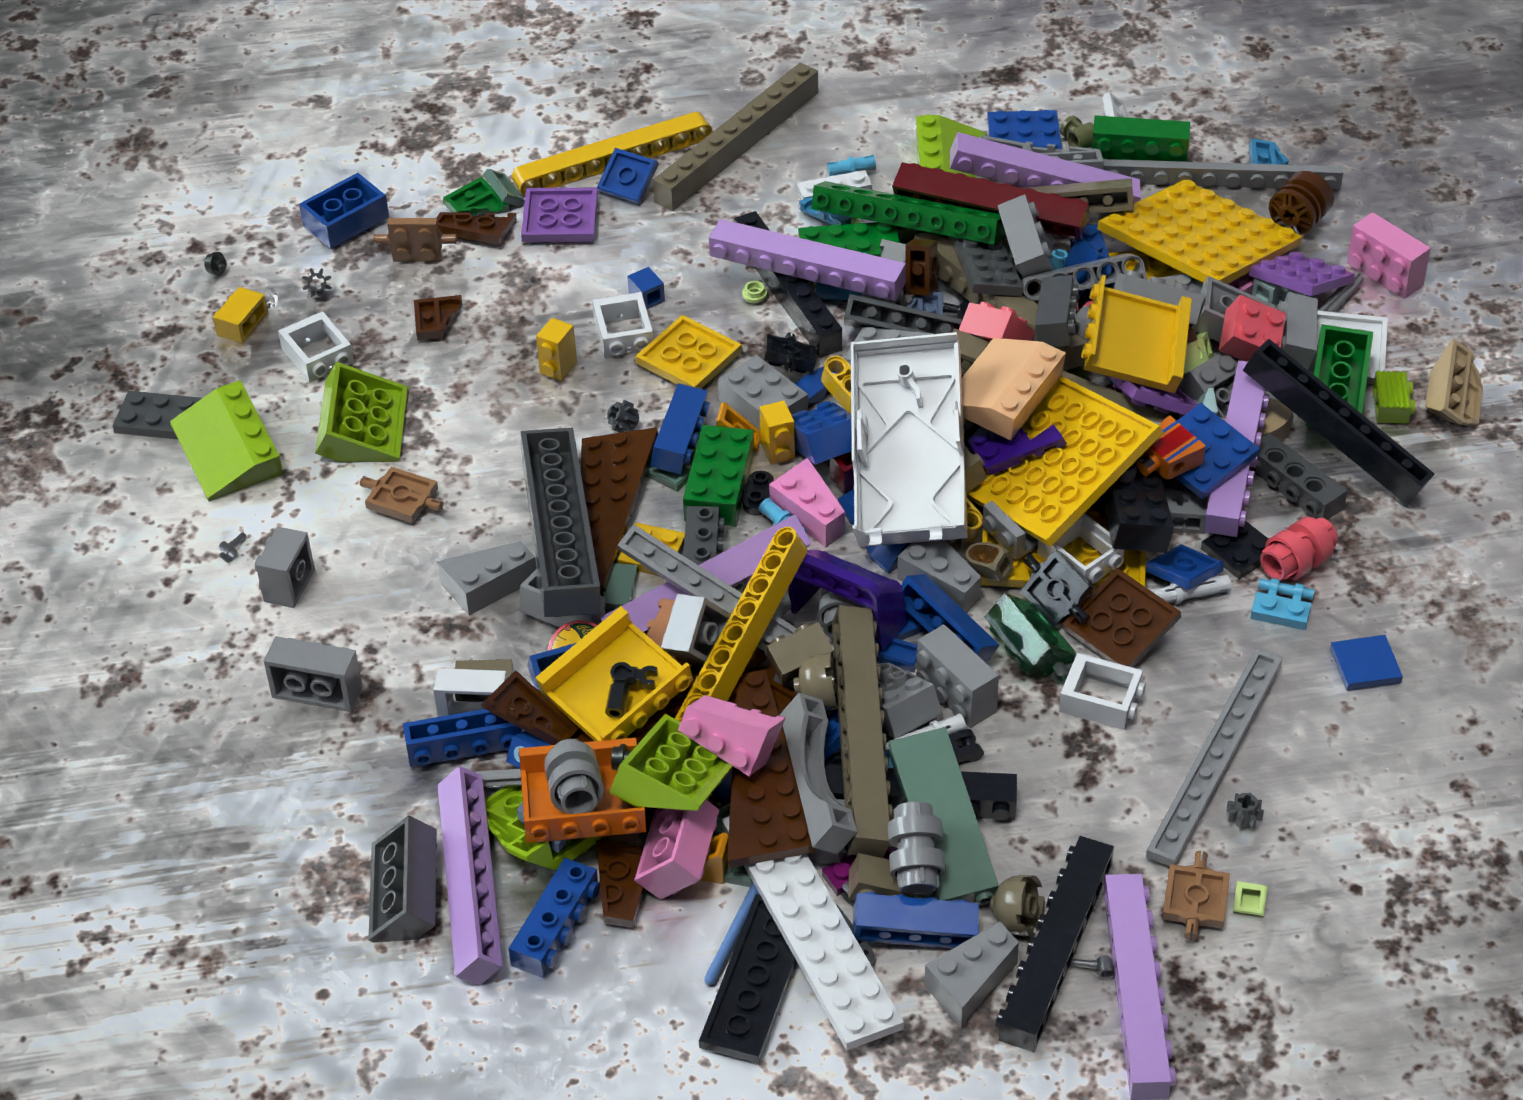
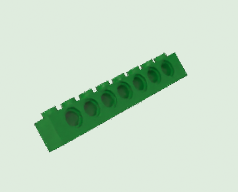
[811,181,1005,244]

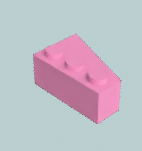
[769,458,845,547]

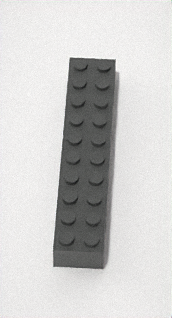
[521,427,600,617]

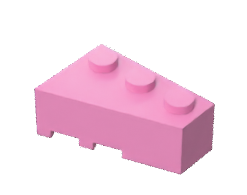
[678,695,786,776]

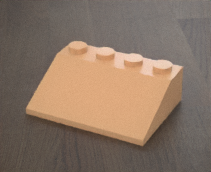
[962,338,1066,440]

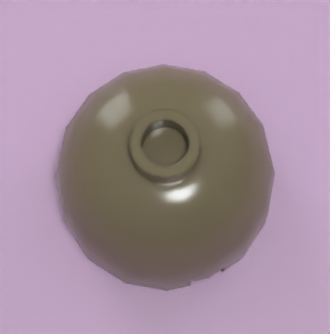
[793,653,838,711]
[990,875,1045,936]

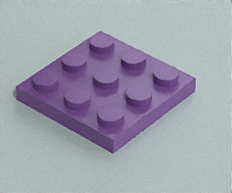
[521,187,598,243]
[1249,252,1355,296]
[1107,376,1198,418]

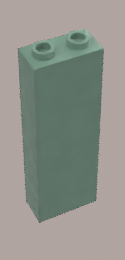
[889,727,999,905]

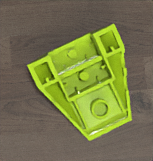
[485,786,602,871]

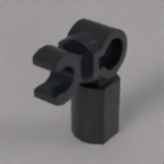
[605,662,659,718]

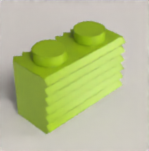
[1373,370,1415,424]

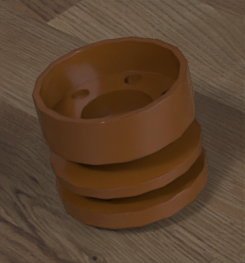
[1268,171,1334,236]

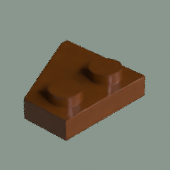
[414,295,463,340]

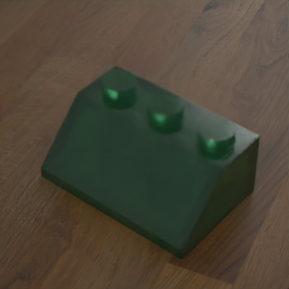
[984,593,1077,678]

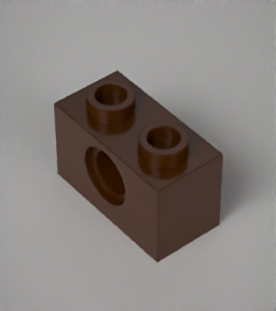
[905,239,938,296]

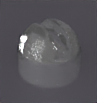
[260,288,278,309]

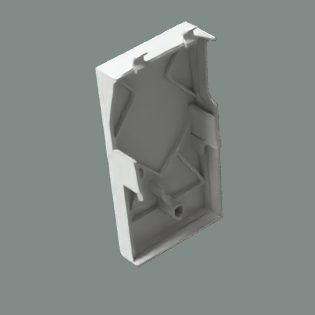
[851,332,968,547]

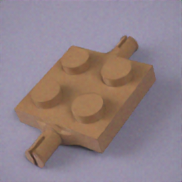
[373,218,457,262]
[360,466,444,523]
[1162,851,1230,941]

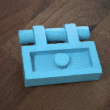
[1250,578,1315,630]

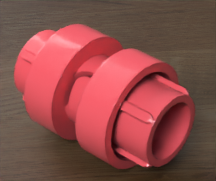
[1260,517,1338,581]

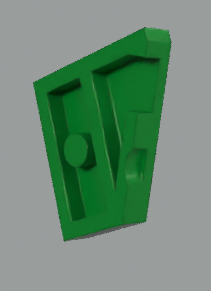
[443,177,509,216]

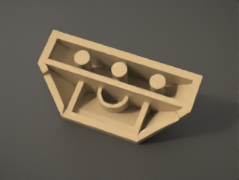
[1425,339,1483,426]

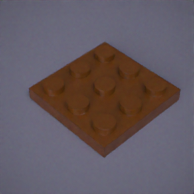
[1062,568,1182,668]

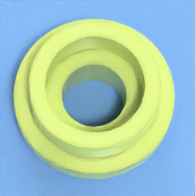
[742,281,767,303]

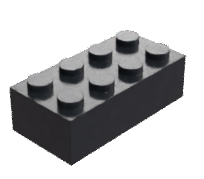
[1101,458,1174,553]

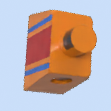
[1137,415,1206,480]

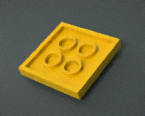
[635,315,742,389]

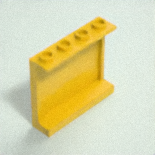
[1081,275,1192,393]
[535,606,693,741]

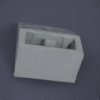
[1179,352,1266,418]
[878,663,942,738]

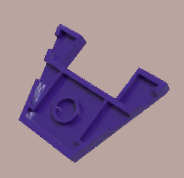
[967,424,1067,475]

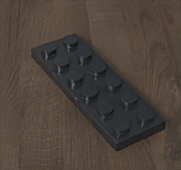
[699,894,797,1063]

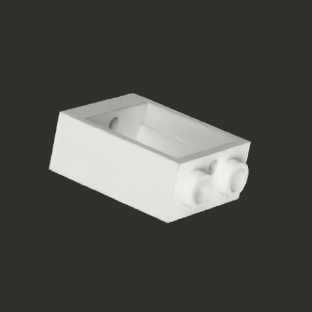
[592,292,653,358]
[278,311,354,383]
[1037,513,1124,584]
[1059,653,1146,730]
[433,668,507,717]

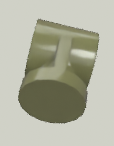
[1060,116,1094,148]

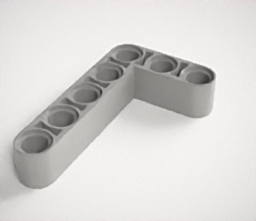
[1021,253,1147,300]

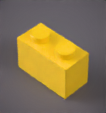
[213,287,268,343]
[536,318,577,381]
[759,401,795,465]

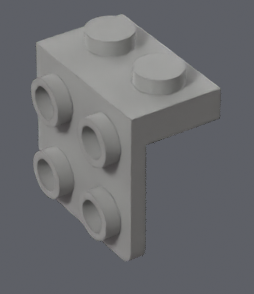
[982,501,1038,560]

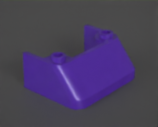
[788,550,907,651]

